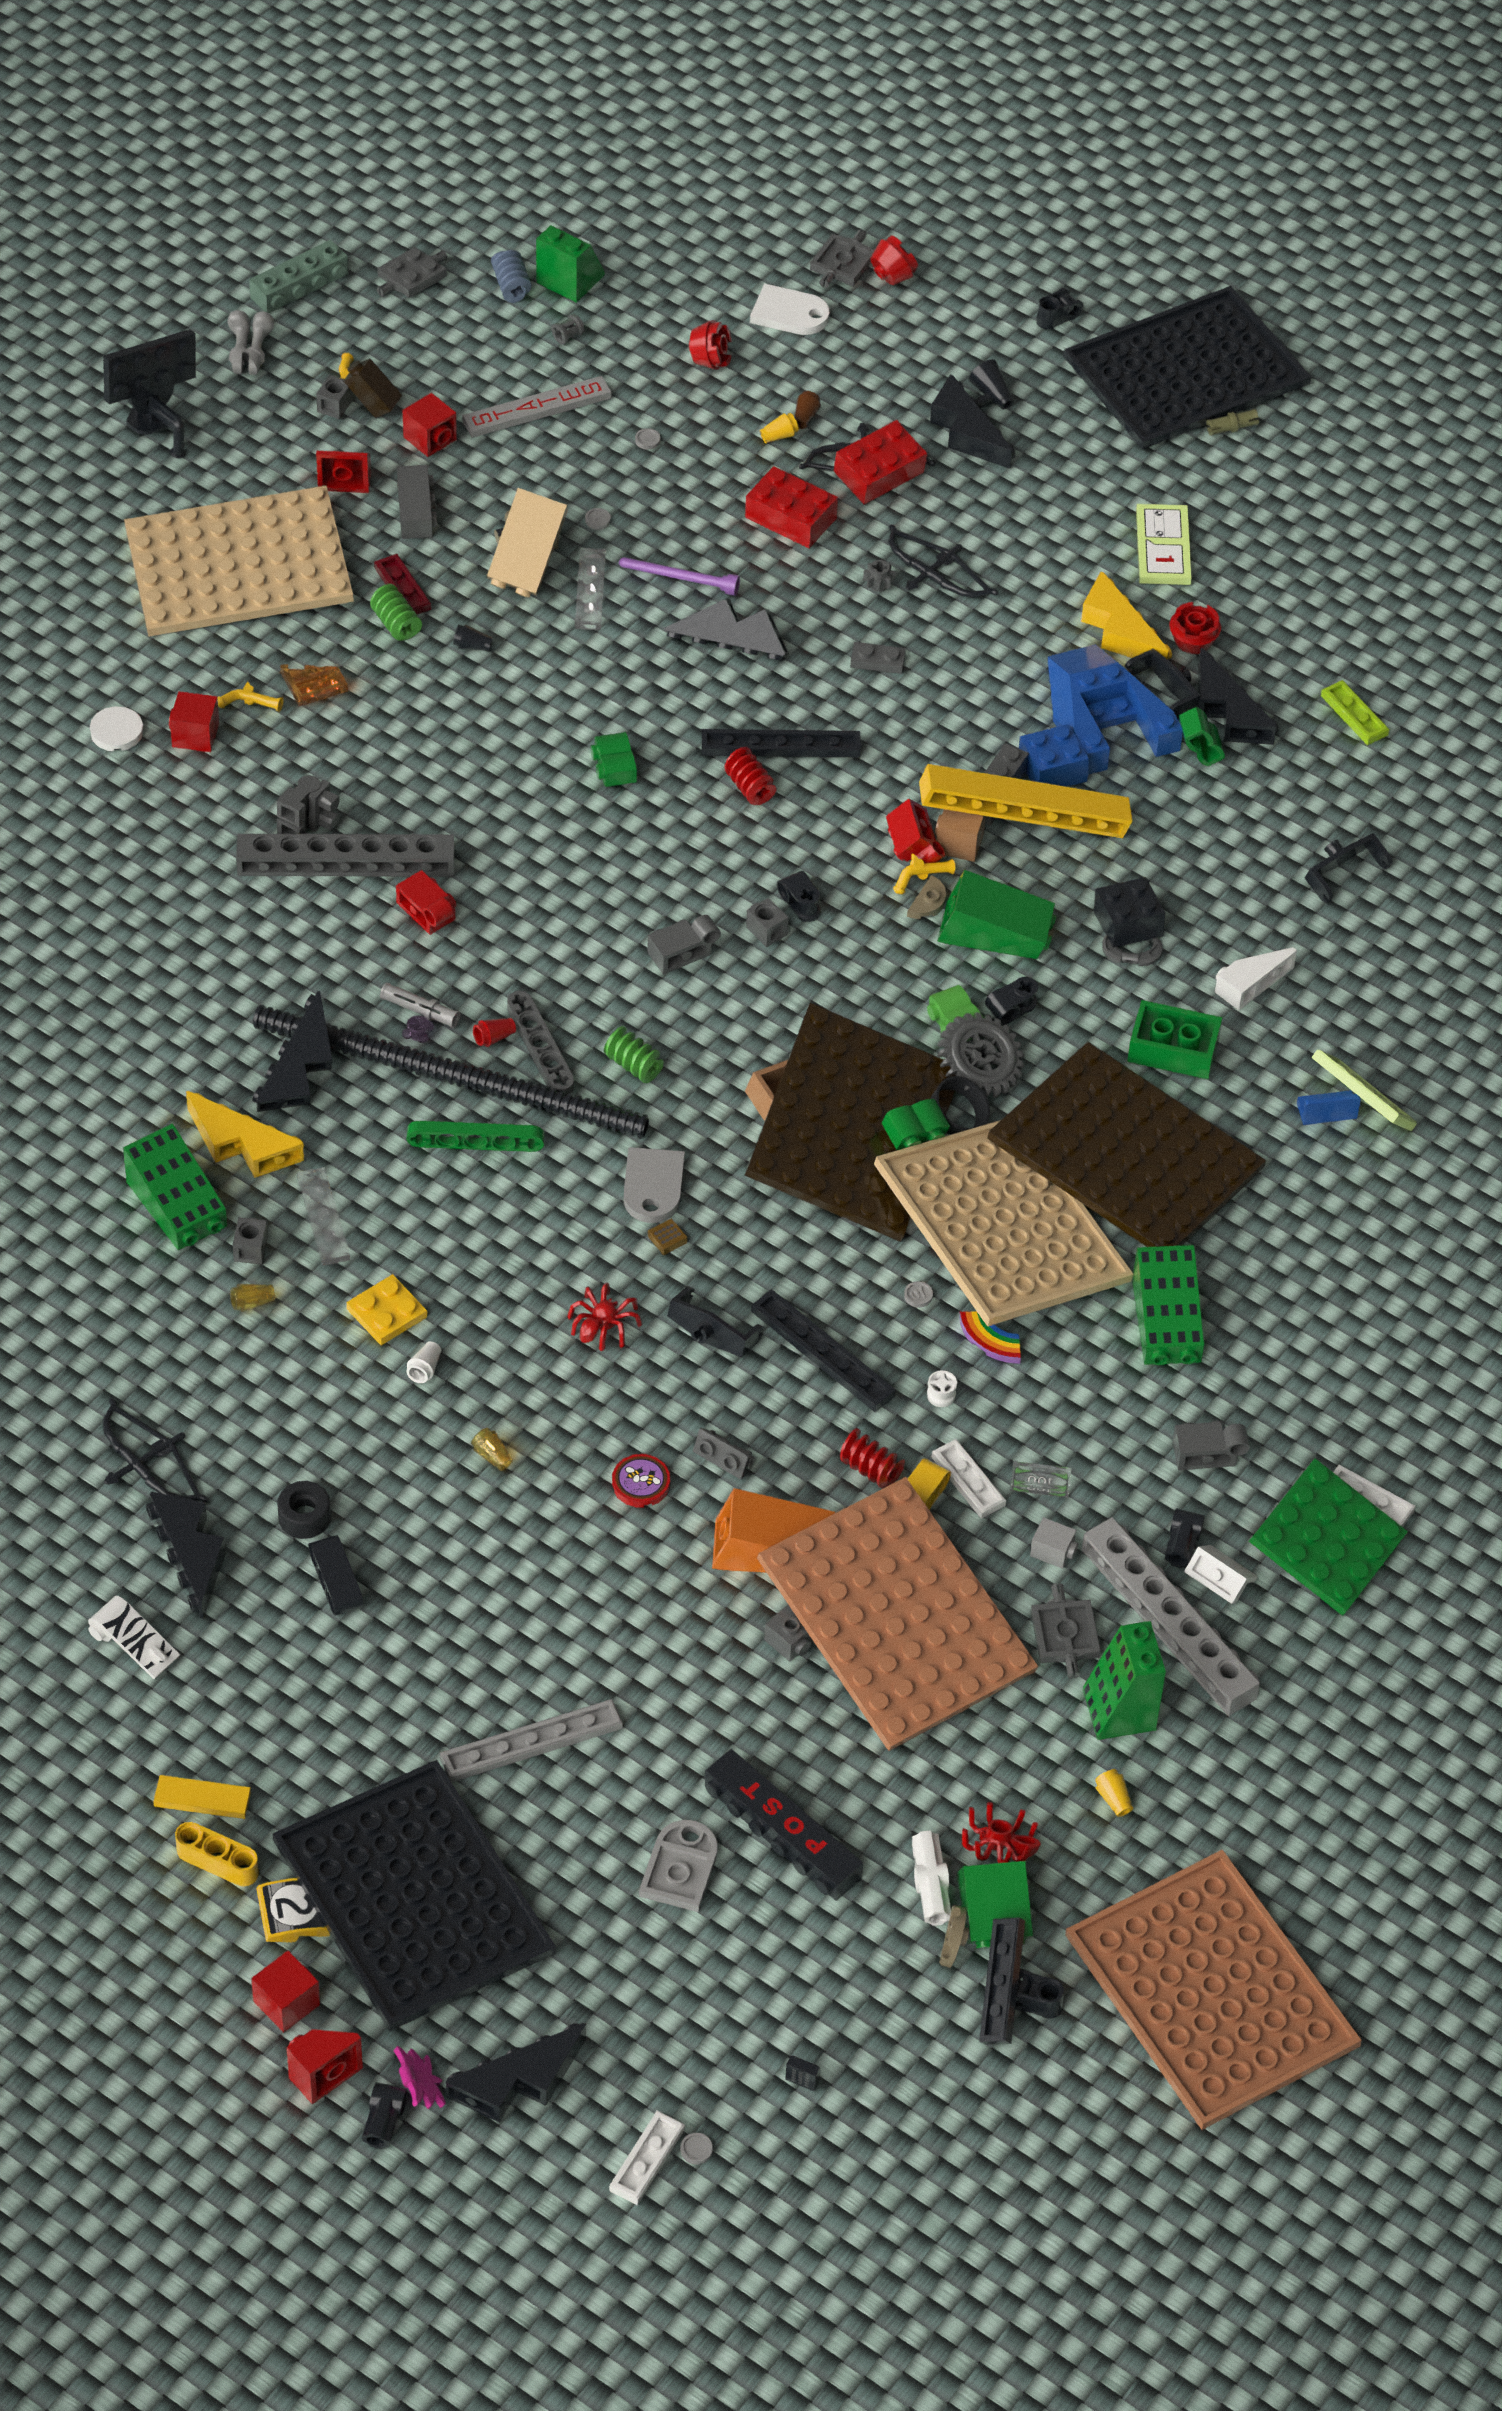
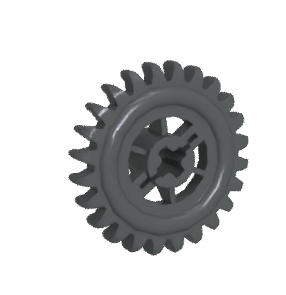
[937,1012,1024,1098]

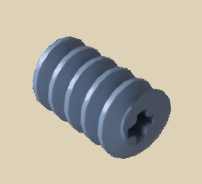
[491,250,532,303]

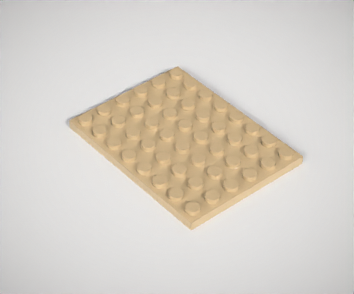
[124,485,354,637]
[874,1120,1134,1326]

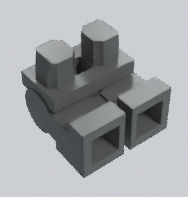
[277,775,340,834]

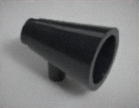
[969,359,1014,410]

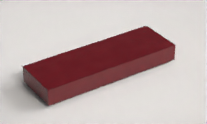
[374,554,431,615]

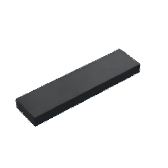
[979,1918,1025,2045]

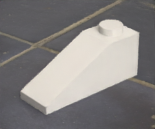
[1215,947,1297,1010]

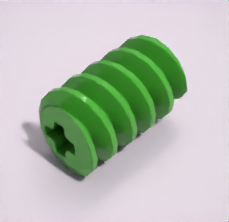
[370,584,422,641]
[604,1026,664,1083]

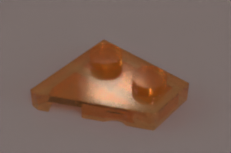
[280,664,348,707]

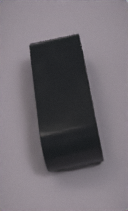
[308,1535,364,1616]

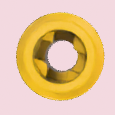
[760,413,799,443]
[1095,1769,1133,1817]

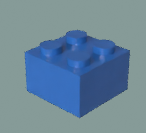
[1019,724,1089,787]

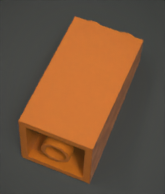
[712,1488,835,1573]

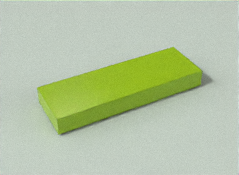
[1321,680,1389,745]

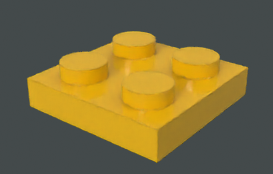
[346,1274,427,1346]

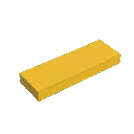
[153,1775,251,1819]

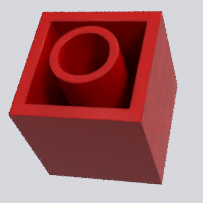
[403,392,457,457]
[169,691,219,752]
[251,1951,320,2033]

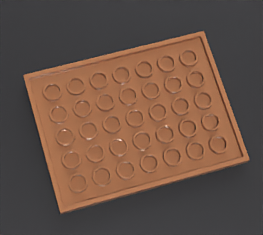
[757,1477,1038,1751]
[1065,1849,1362,2130]

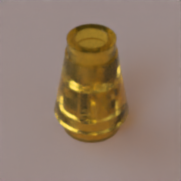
[230,1284,275,1312]
[471,1428,513,1471]

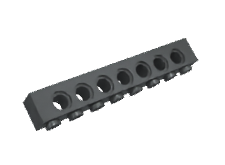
[236,833,454,877]

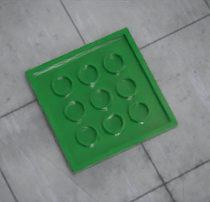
[1249,1458,1408,1616]

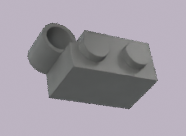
[647,915,721,975]
[1172,1420,1250,1470]

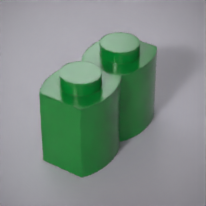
[1179,707,1225,766]
[590,732,637,787]
[882,1099,950,1150]

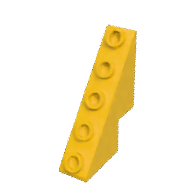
[1081,571,1172,660]
[186,1091,304,1178]

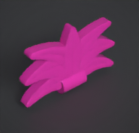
[394,2046,446,2109]

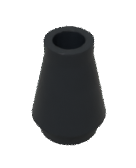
[453,624,493,652]

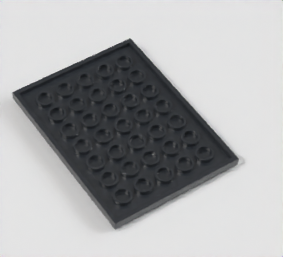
[1063,286,1311,449]
[273,1760,556,2032]

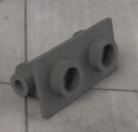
[692,1427,755,1480]

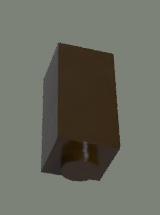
[343,358,402,418]

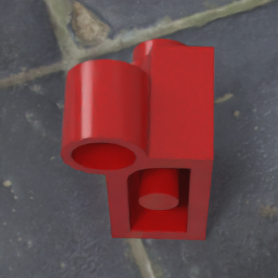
[886,798,945,863]
[396,870,456,935]

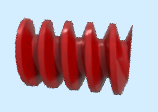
[724,747,777,805]
[840,1428,905,1489]

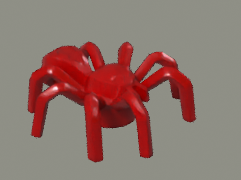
[567,1282,642,1351]
[962,1802,1041,1863]

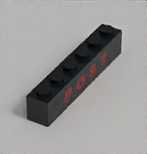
[705,1748,863,1901]

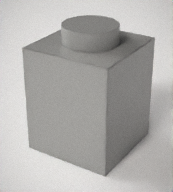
[1030,1517,1079,1569]

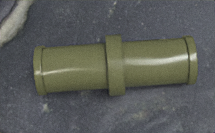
[1206,409,1259,436]

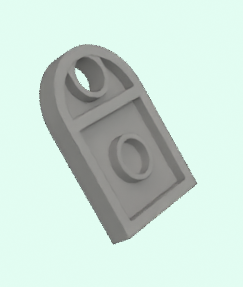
[624,1147,685,1223]
[639,1820,717,1912]

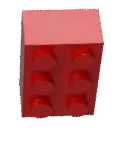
[833,420,927,505]
[745,466,838,549]

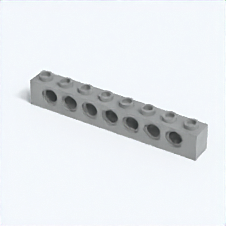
[1082,1517,1260,1717]

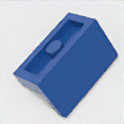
[1297,1090,1361,1125]

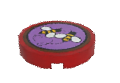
[612,1454,670,1508]

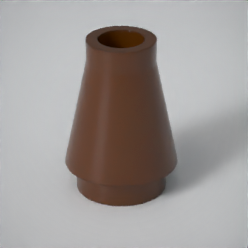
[794,391,821,429]

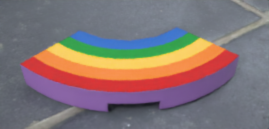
[959,1311,1021,1364]

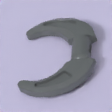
[1102,935,1163,966]

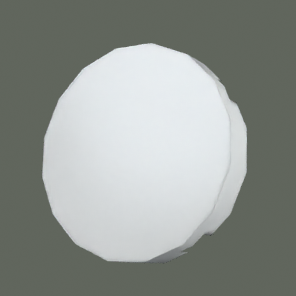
[90,706,143,751]

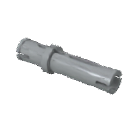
[380,982,460,1028]

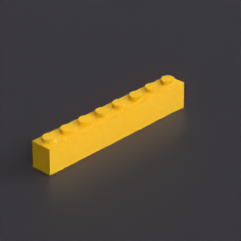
[919,764,1132,838]

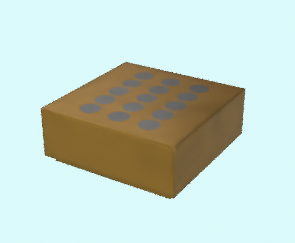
[648,1218,687,1255]

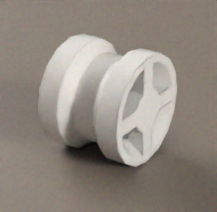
[927,1370,957,1407]

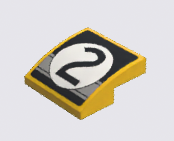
[256,1878,330,1943]

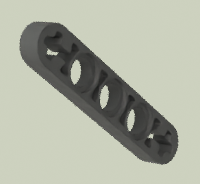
[507,991,574,1095]

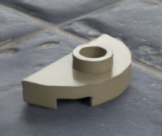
[907,875,946,919]
[939,1905,969,1968]

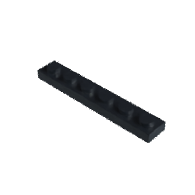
[702,729,861,758]
[751,1289,896,1412]

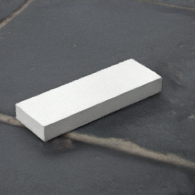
[931,1439,1006,1519]
[1333,1465,1415,1527]
[609,2110,685,2205]

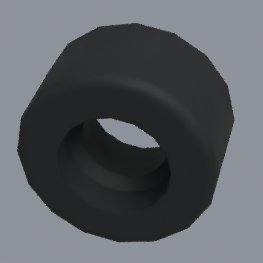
[277,1481,331,1539]

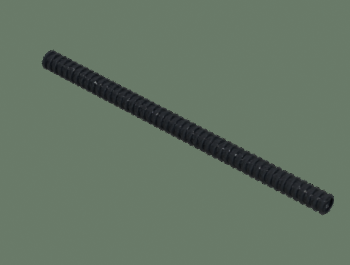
[253,1004,649,1139]

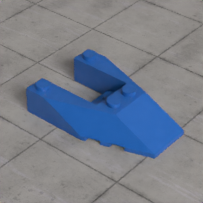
[1047,644,1183,775]

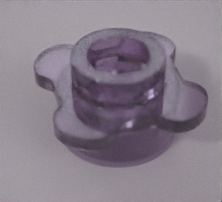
[402,1015,434,1043]

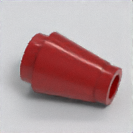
[473,1018,516,1047]

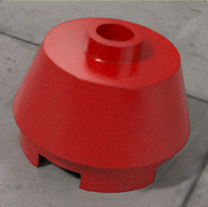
[870,235,919,285]
[689,320,732,370]
[1169,602,1221,654]

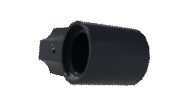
[1164,1508,1205,1568]
[362,2082,408,2149]

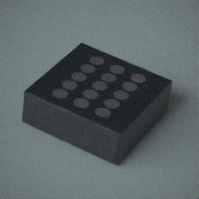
[785,2056,820,2091]

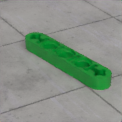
[406,1121,545,1152]

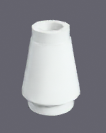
[406,1342,441,1383]

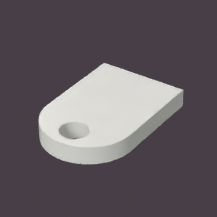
[750,283,829,335]

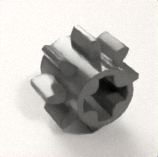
[863,560,896,592]

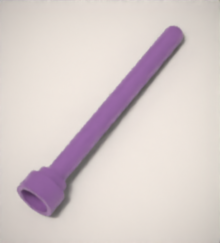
[619,557,740,596]

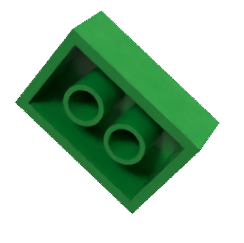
[1127,1000,1222,1079]

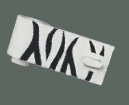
[88,1596,180,1679]

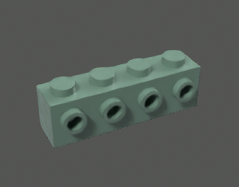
[249,239,348,313]

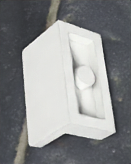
[1184,1545,1258,1604]

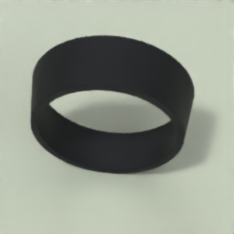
[930,1076,990,1135]

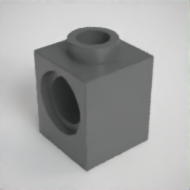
[316,375,353,419]
[746,898,789,947]
[233,1217,268,1265]

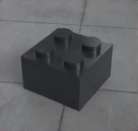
[1094,877,1166,948]

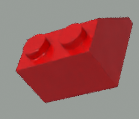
[316,450,371,493]
[286,2029,363,2104]

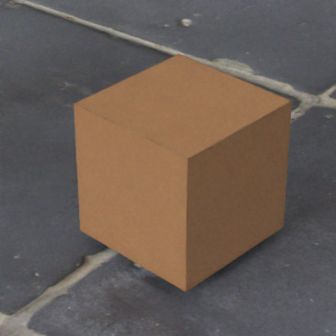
[935,809,986,862]

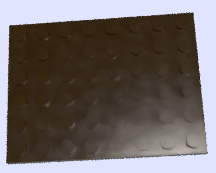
[744,1003,956,1242]
[987,1042,1266,1247]

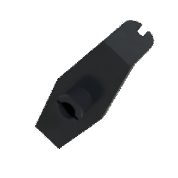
[1125,649,1200,719]
[1304,833,1393,903]
[667,1286,764,1358]

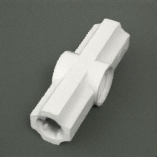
[912,1831,951,1926]

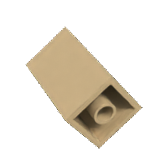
[487,488,568,598]

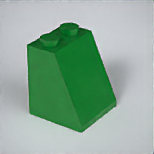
[536,225,605,303]
[956,1861,1033,1949]

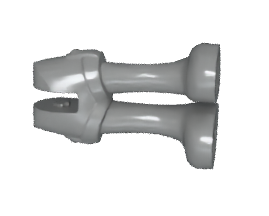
[227,310,274,375]

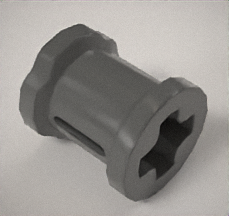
[551,314,585,345]

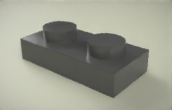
[850,642,906,674]

